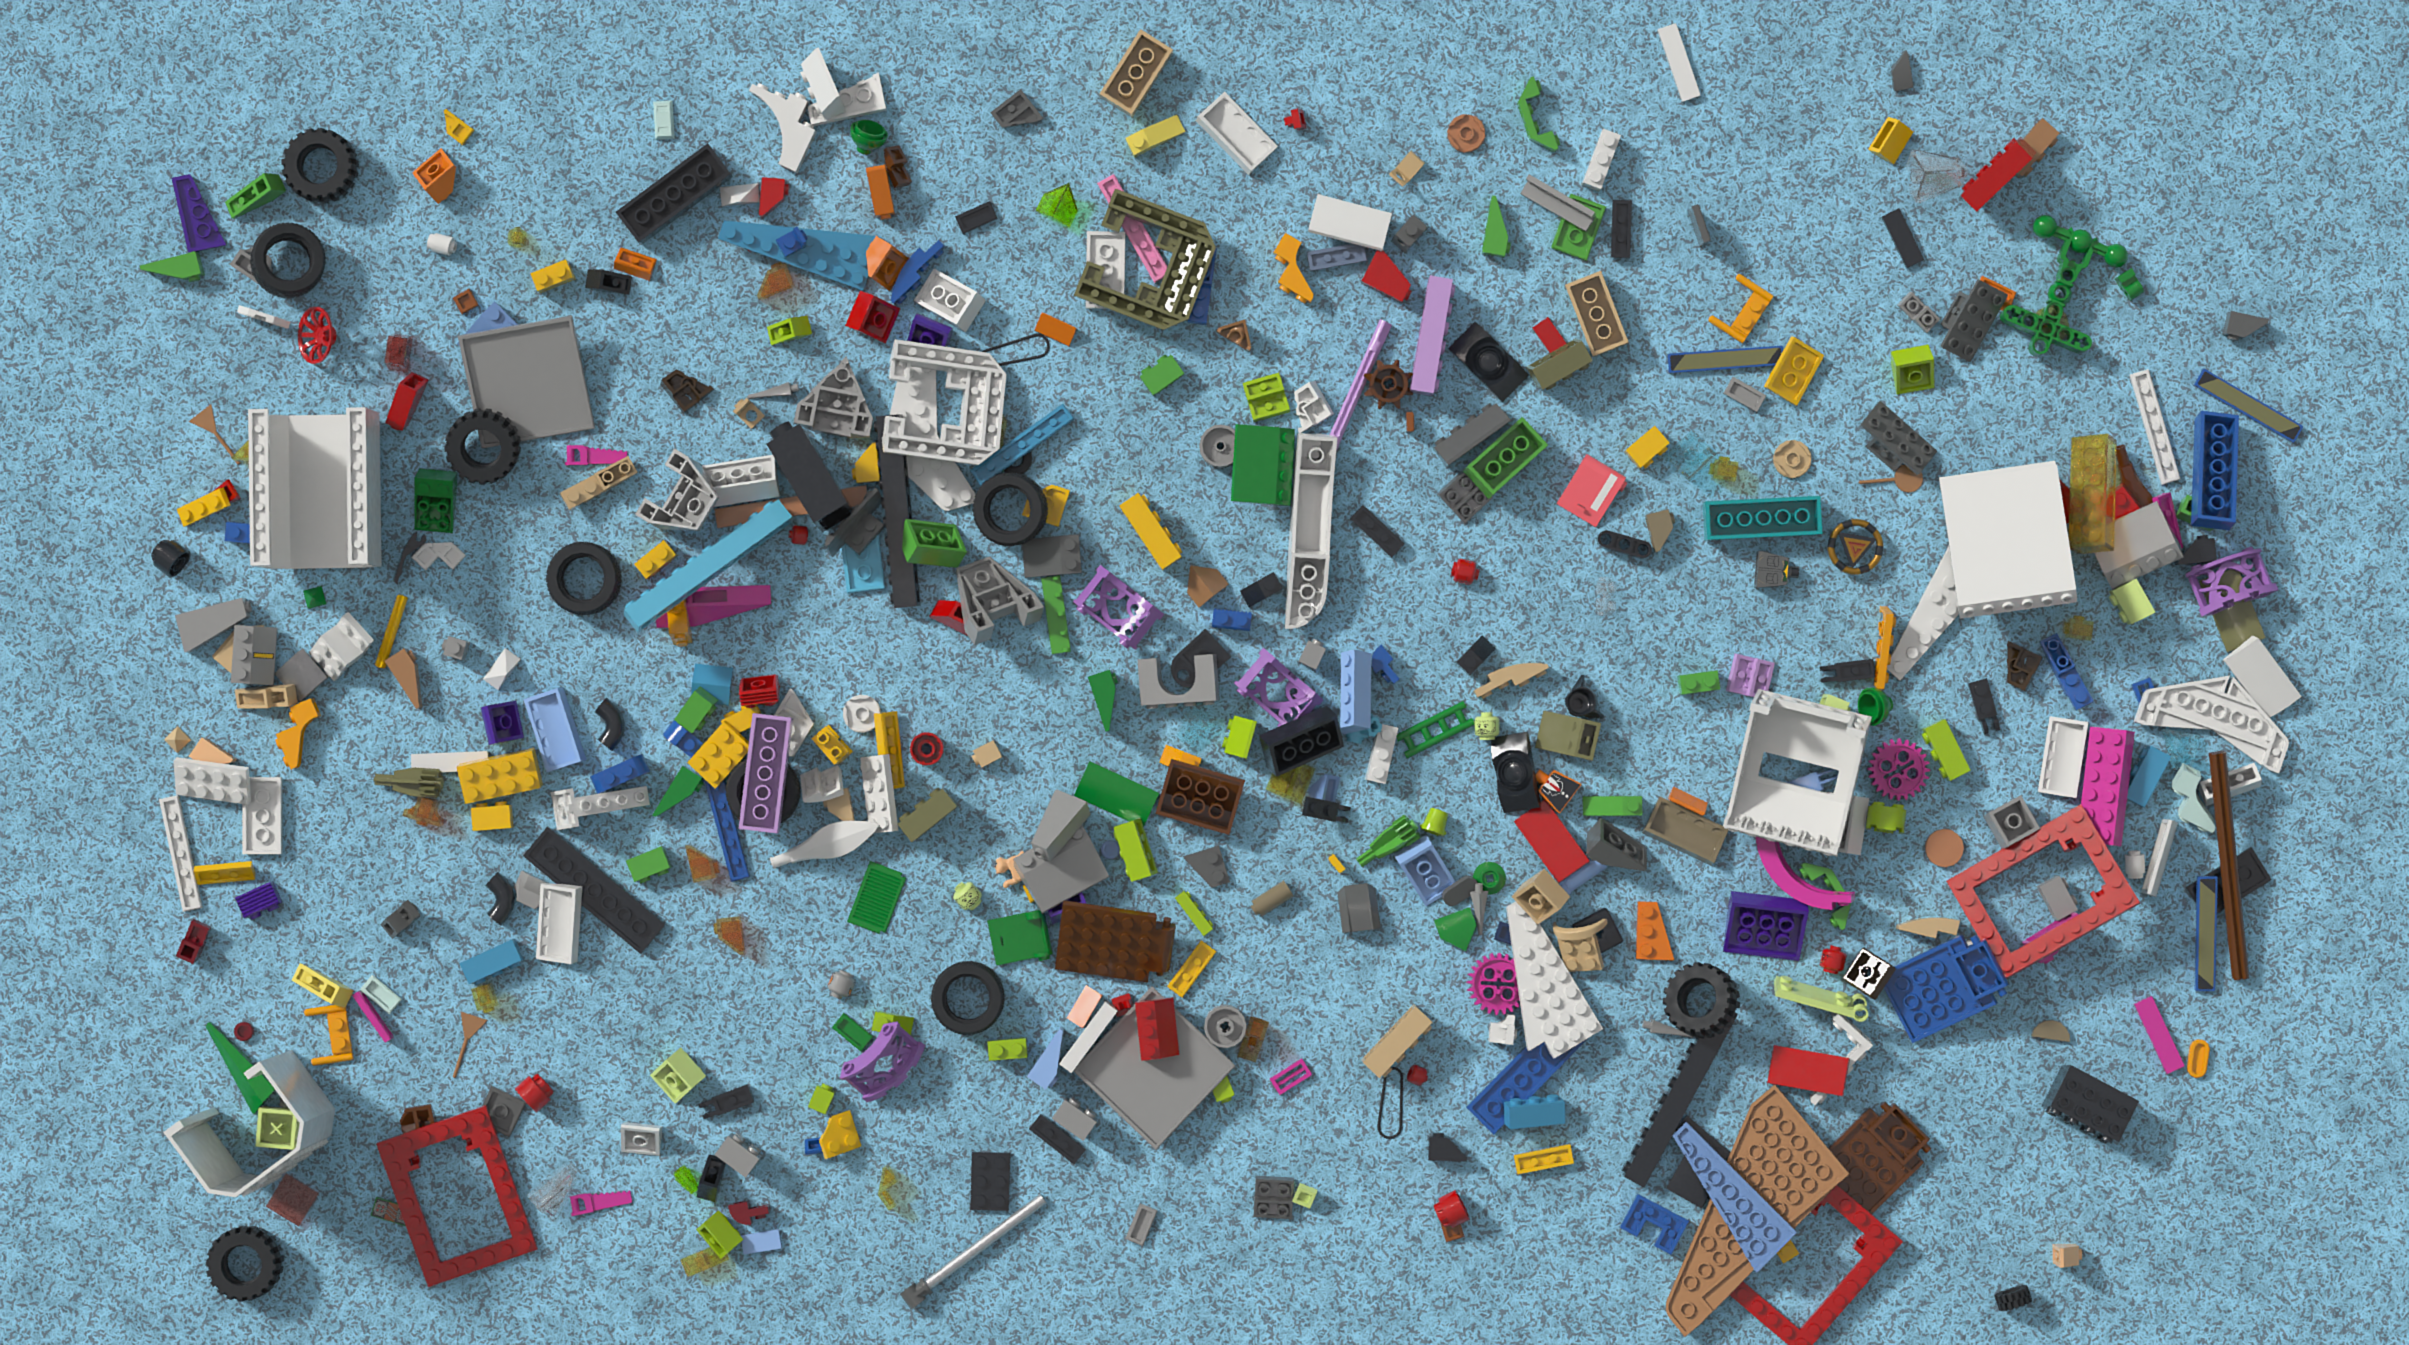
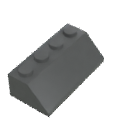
[1433,403,1511,467]

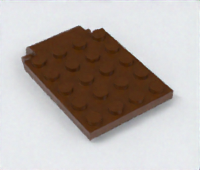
[1055,901,1176,982]
[1828,1101,1931,1214]

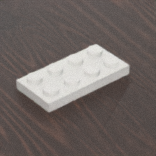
[1086,231,1125,309]
[860,754,898,833]
[173,757,251,805]
[242,777,282,854]

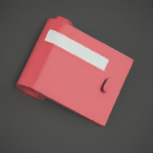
[1557,454,1627,527]

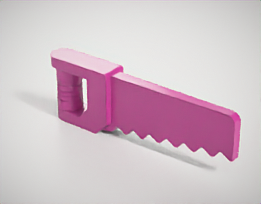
[565,445,627,465]
[570,1190,632,1216]

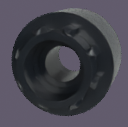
[151,540,191,578]

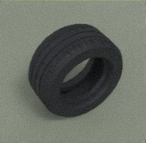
[250,222,326,298]
[972,473,1048,546]
[546,542,622,615]
[726,759,801,823]
[931,961,1005,1035]

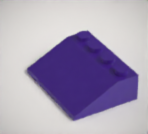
[1723,891,1809,961]

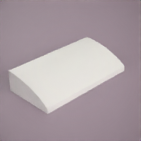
[1195,92,1278,175]
[1308,194,1392,251]
[2223,636,2302,718]
[2038,716,2089,798]
[2141,819,2178,897]
[536,883,582,964]
[1059,1000,1118,1073]

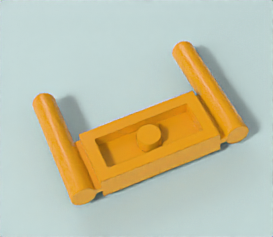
[1708,274,1774,344]
[304,1005,354,1066]

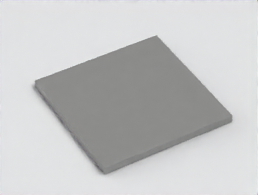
[458,315,595,448]
[1073,986,1236,1150]

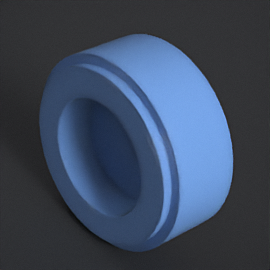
[1101,840,1120,859]

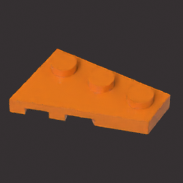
[1636,901,1674,960]

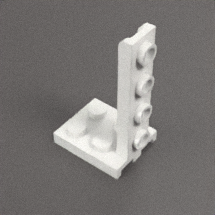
[551,786,650,830]
[1810,1012,1873,1105]

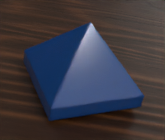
[805,1137,823,1155]

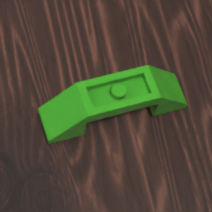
[1517,76,1560,152]
[1799,862,1851,930]

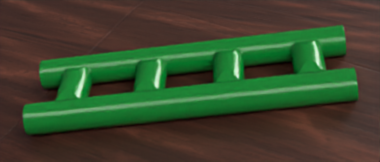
[1396,701,1474,759]

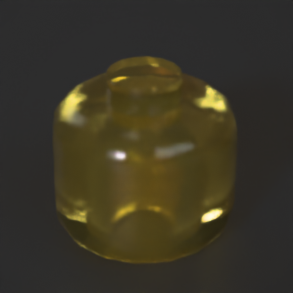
[507,227,527,248]

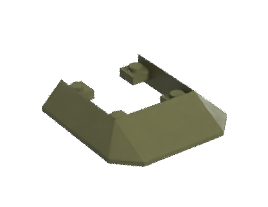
[1074,188,1216,330]

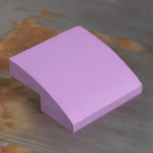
[1726,653,1775,697]

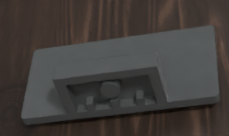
[1940,279,2008,362]
[1861,401,1937,475]
[824,488,884,557]

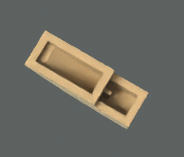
[235,684,298,708]
[1896,917,1960,938]

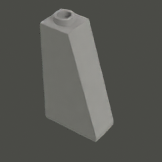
[175,598,252,653]
[1031,789,1091,862]

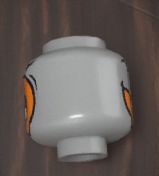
[827,969,856,999]

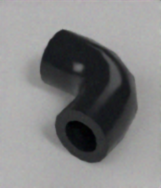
[595,698,625,751]
[485,872,515,926]

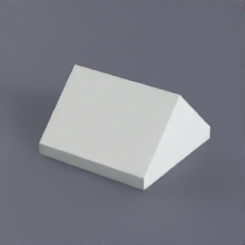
[621,1122,663,1156]

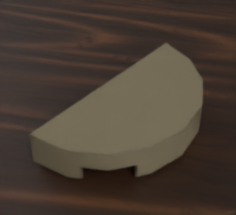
[2031,1020,2070,1042]

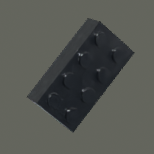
[1259,705,1344,777]

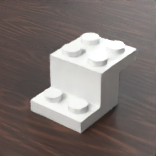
[309,612,374,681]

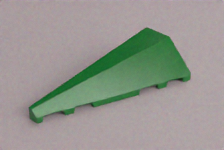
[206,1022,276,1114]

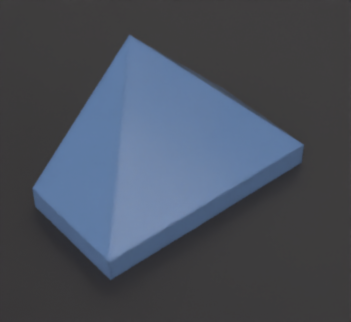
[1308,774,1340,802]

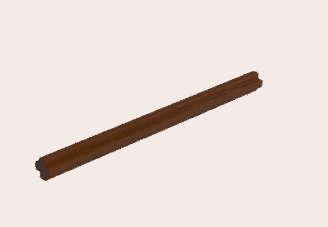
[2209,751,2249,980]

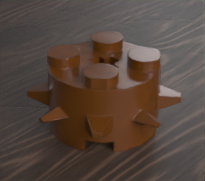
[1364,359,1414,409]

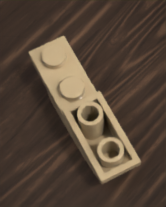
[560,456,638,510]
[1474,663,1549,699]

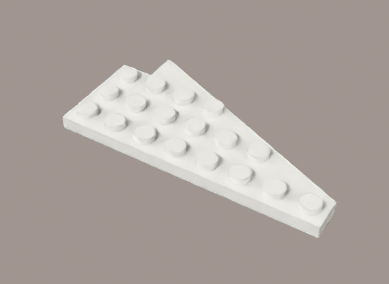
[1506,901,1603,1059]

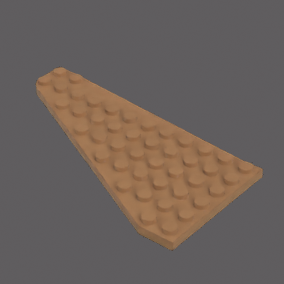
[1666,1085,1850,1337]

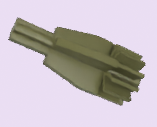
[373,767,444,798]

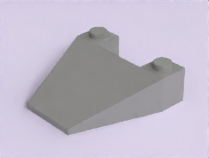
[635,448,719,531]
[956,557,1044,645]

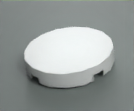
[843,695,881,733]

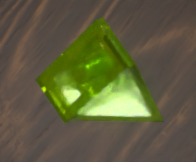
[1035,183,1078,228]

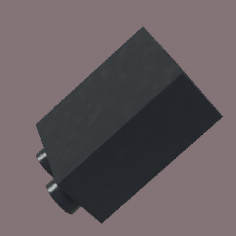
[766,421,853,533]

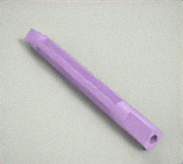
[1329,319,1392,451]

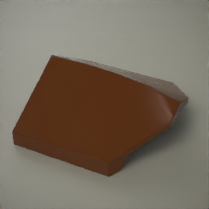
[400,1104,437,1133]

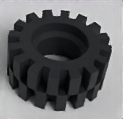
[1994,1285,2032,1311]

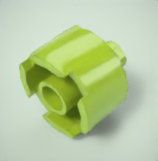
[1866,802,1907,834]

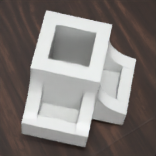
[1488,1014,1517,1045]

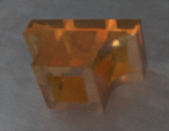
[402,797,444,827]

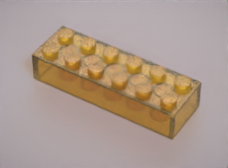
[2069,434,2117,554]

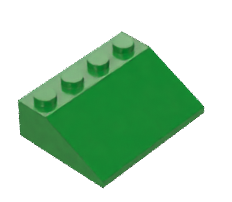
[1231,424,1295,506]

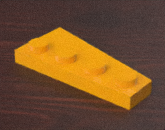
[1874,606,1896,689]

